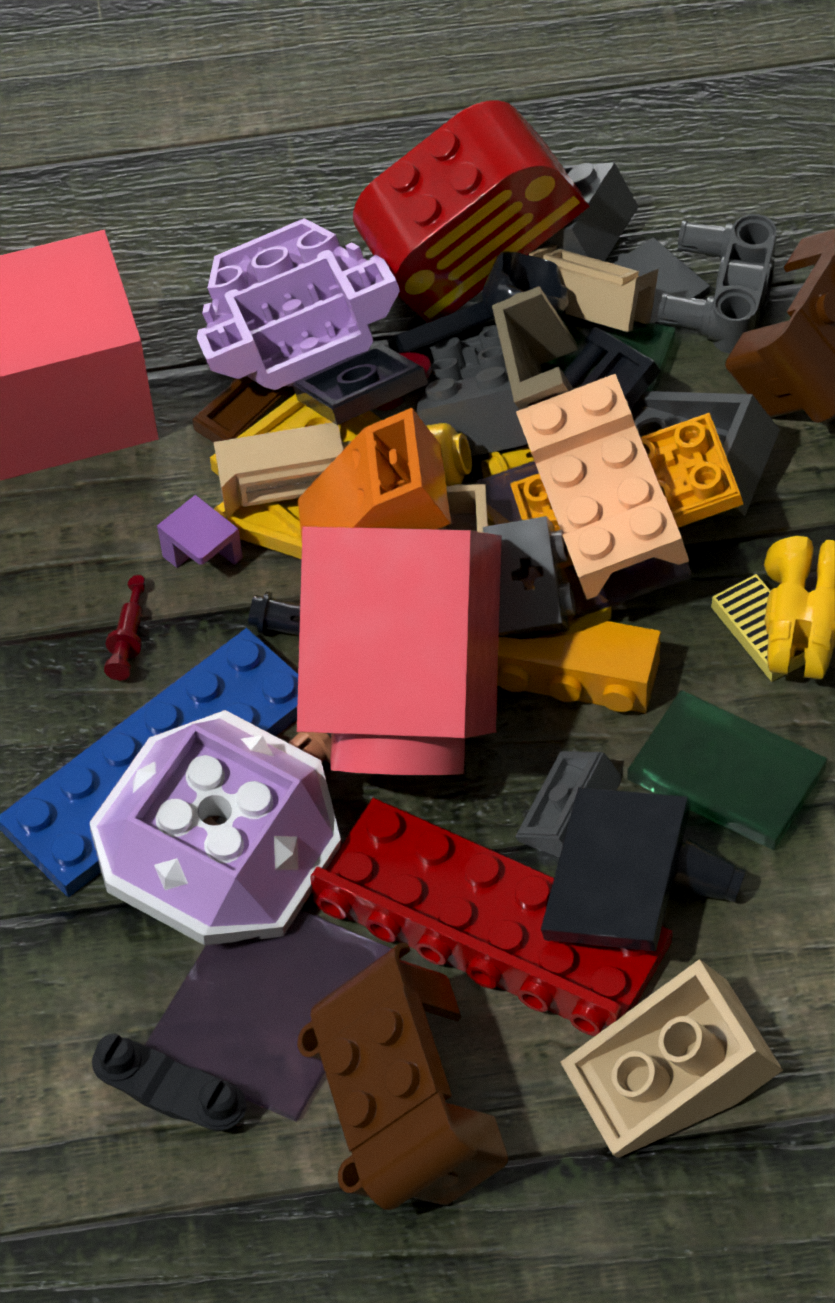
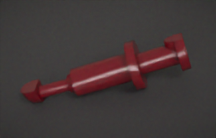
[104,575,145,681]

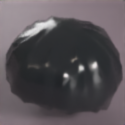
[482,251,569,320]

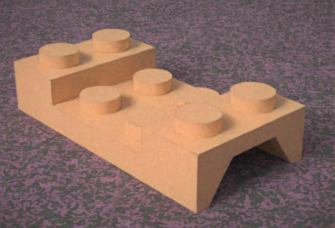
[516,374,689,600]

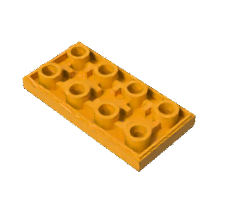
[510,413,744,576]

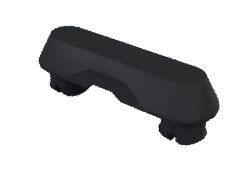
[92,1033,247,1131]

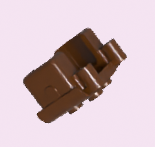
[725,229,835,424]
[297,943,509,1210]

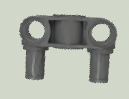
[658,214,776,354]

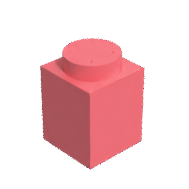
[0,230,159,481]
[297,527,502,775]

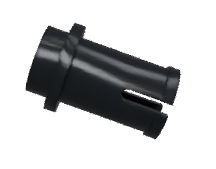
[248,591,300,636]

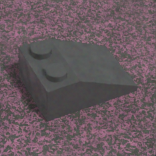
[630,391,780,517]

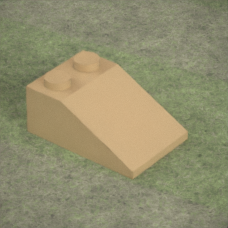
[560,959,783,1158]

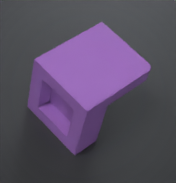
[157,495,243,568]

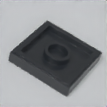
[292,343,428,426]

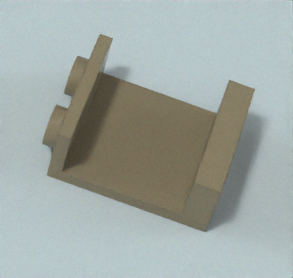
[492,286,578,410]

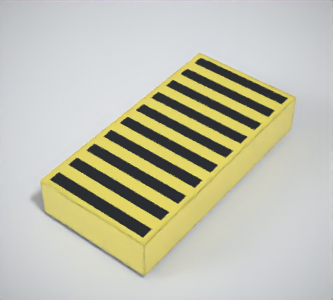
[711,574,806,682]

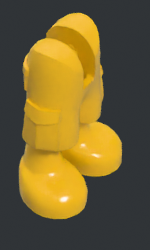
[764,536,835,680]

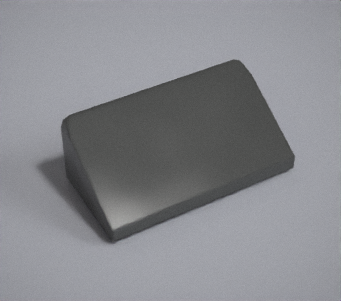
[515,751,621,858]

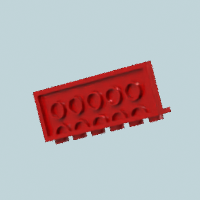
[310,798,673,1036]

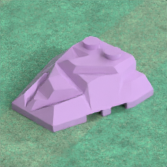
[197,218,400,390]

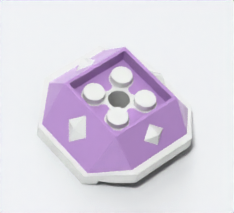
[90,710,341,945]

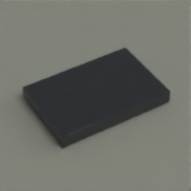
[541,787,690,952]

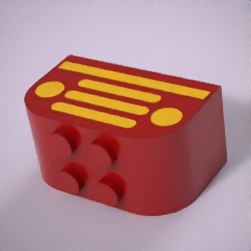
[353,100,590,323]

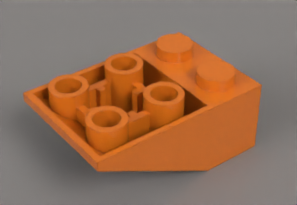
[298,408,451,540]

